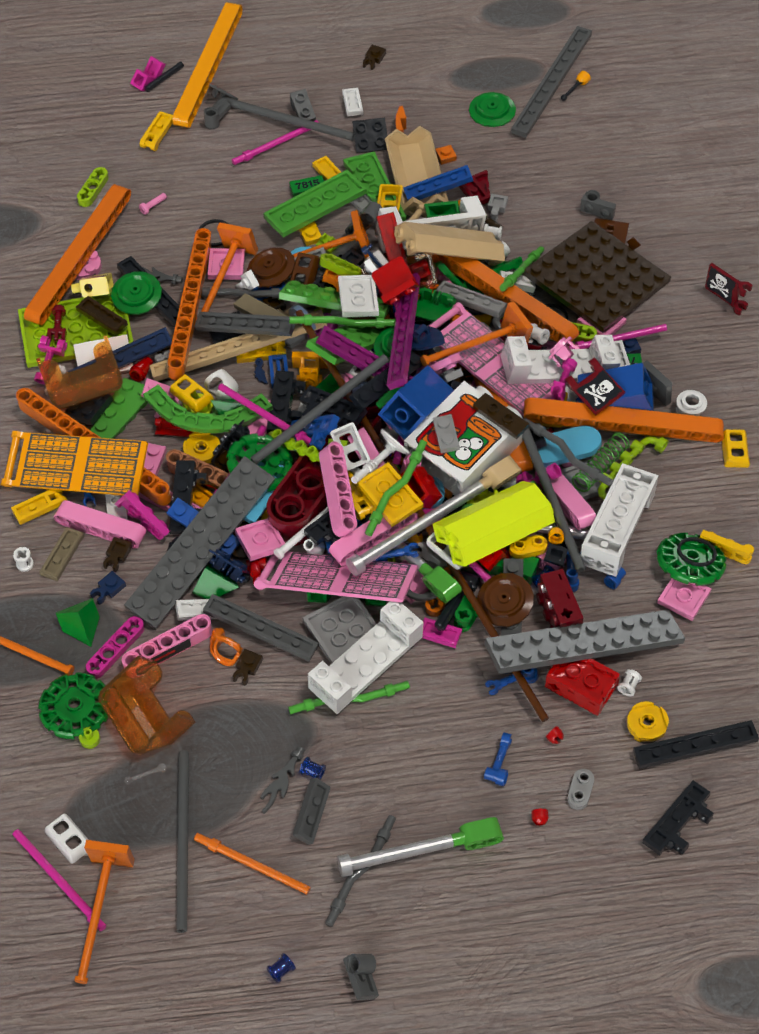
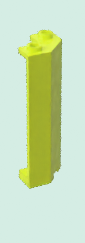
[433,481,555,567]

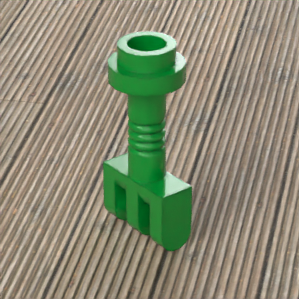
[436,261,468,289]

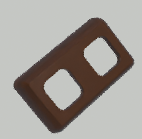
[290,252,320,285]

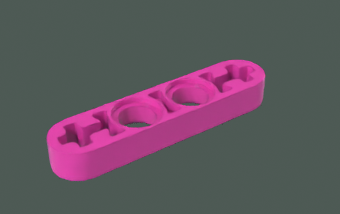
[86,616,144,679]

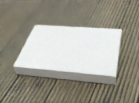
[338,275,379,317]
[73,334,133,376]

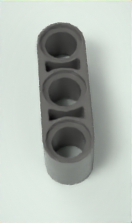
[345,202,382,235]

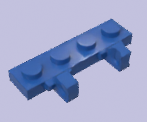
[290,414,340,453]

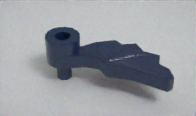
[361,244,383,267]
[254,358,268,385]

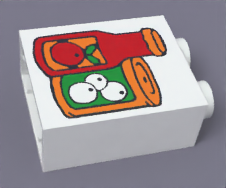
[404,381,523,496]

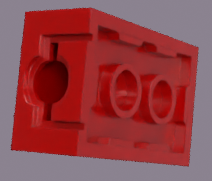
[545,659,620,716]

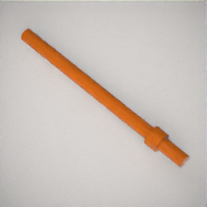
[194,833,311,895]

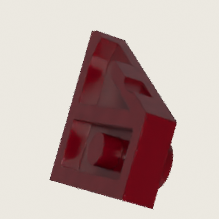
[459,170,490,205]

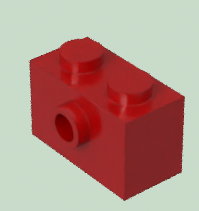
[400,466,443,509]

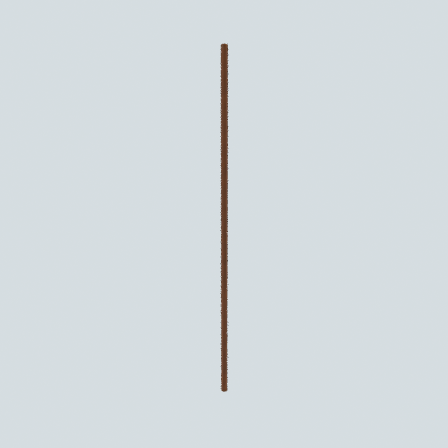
[295,310,549,722]

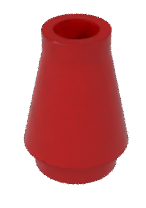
[129,357,153,382]

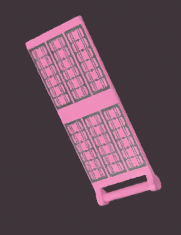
[429,302,553,417]
[254,551,418,603]

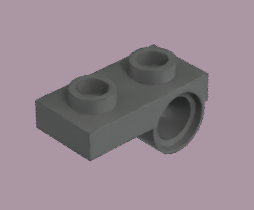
[290,89,316,121]
[580,190,616,220]
[343,954,379,1000]

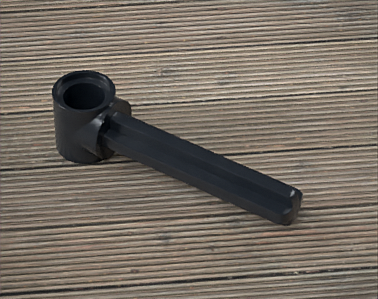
[434,569,481,631]

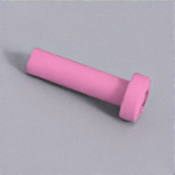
[139,193,167,215]

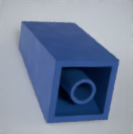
[576,363,654,411]
[378,365,454,440]

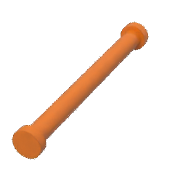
[0,636,75,676]

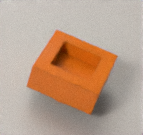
[435,145,457,165]

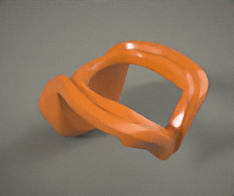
[210,628,243,666]

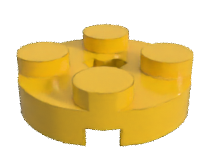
[183,432,220,464]
[627,701,669,742]

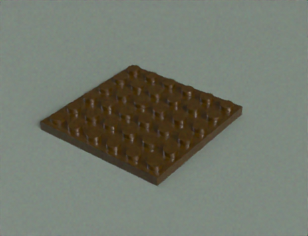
[523,221,671,333]

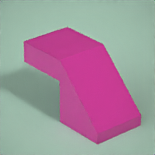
[130,56,166,91]

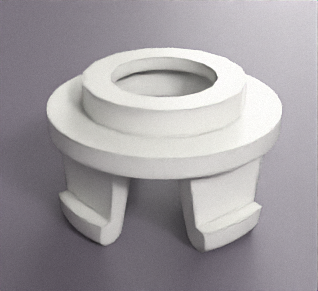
[676,390,707,416]

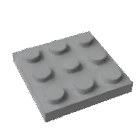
[303,596,376,664]

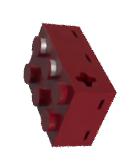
[536,569,584,628]

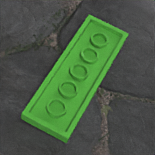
[263,170,367,238]
[279,281,392,319]
[306,325,390,365]

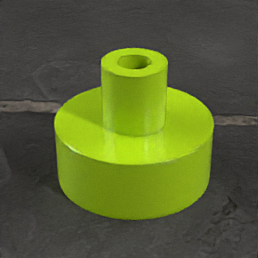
[79,727,100,749]

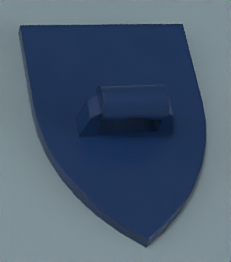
[391,324,445,351]

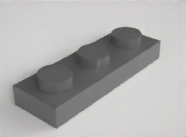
[293,777,331,845]

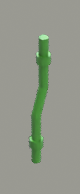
[499,246,544,291]
[289,314,396,329]
[365,440,427,536]
[288,680,410,715]

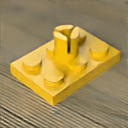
[357,462,424,527]

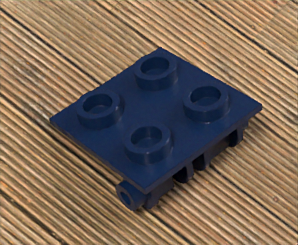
[209,549,250,583]

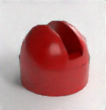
[546,726,564,744]
[531,808,549,826]

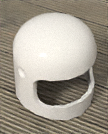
[204,369,238,400]

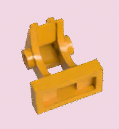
[292,351,328,389]

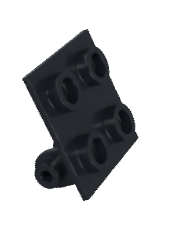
[352,117,388,153]
[211,420,250,462]

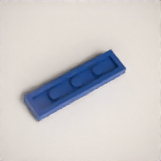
[403,165,473,201]
[166,498,240,555]

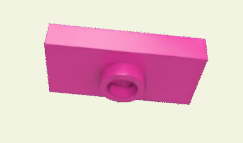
[422,617,462,649]

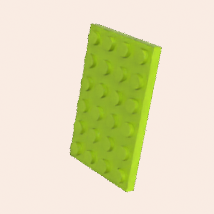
[18,293,133,368]

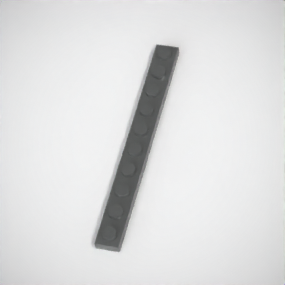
[511,26,592,138]

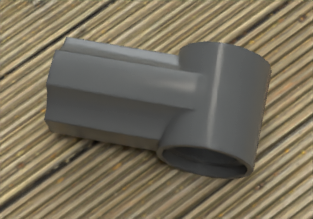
[204,98,231,129]

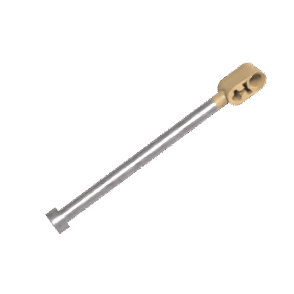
[346,455,522,576]

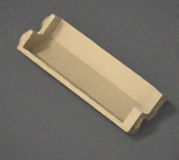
[385,126,448,218]
[394,221,505,266]

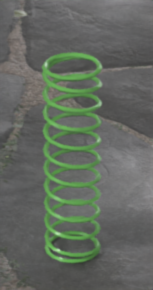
[572,433,630,492]

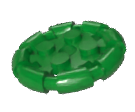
[226,433,294,492]
[657,533,726,586]
[38,672,112,739]

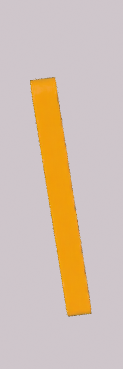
[172,2,243,128]

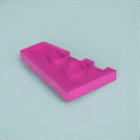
[115,490,170,540]

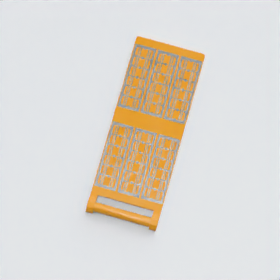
[1,431,148,495]

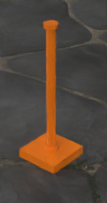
[292,210,371,259]
[195,222,258,323]
[420,301,533,367]
[74,840,135,984]

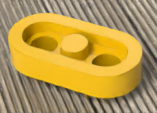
[509,535,548,559]

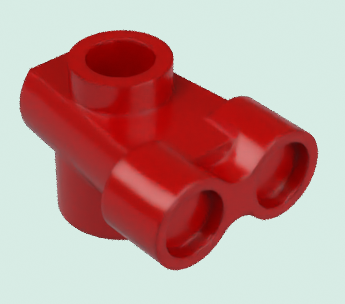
[246,557,267,584]

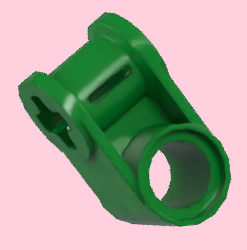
[454,595,478,632]

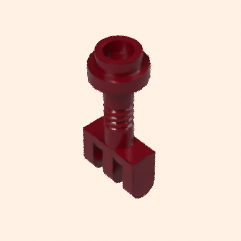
[47,305,67,341]

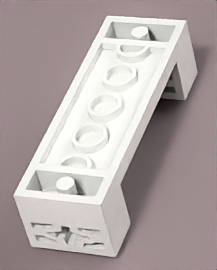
[375,196,487,253]
[500,335,621,384]
[581,463,659,577]
[308,601,424,714]

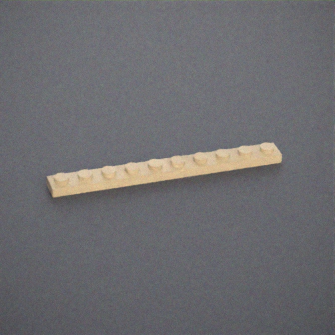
[150,310,327,382]

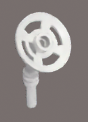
[351,429,411,484]

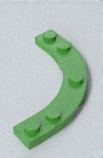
[143,384,273,433]

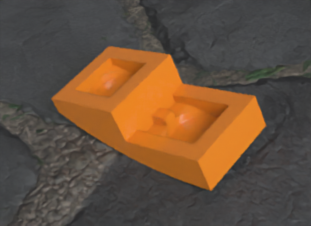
[396,106,406,132]

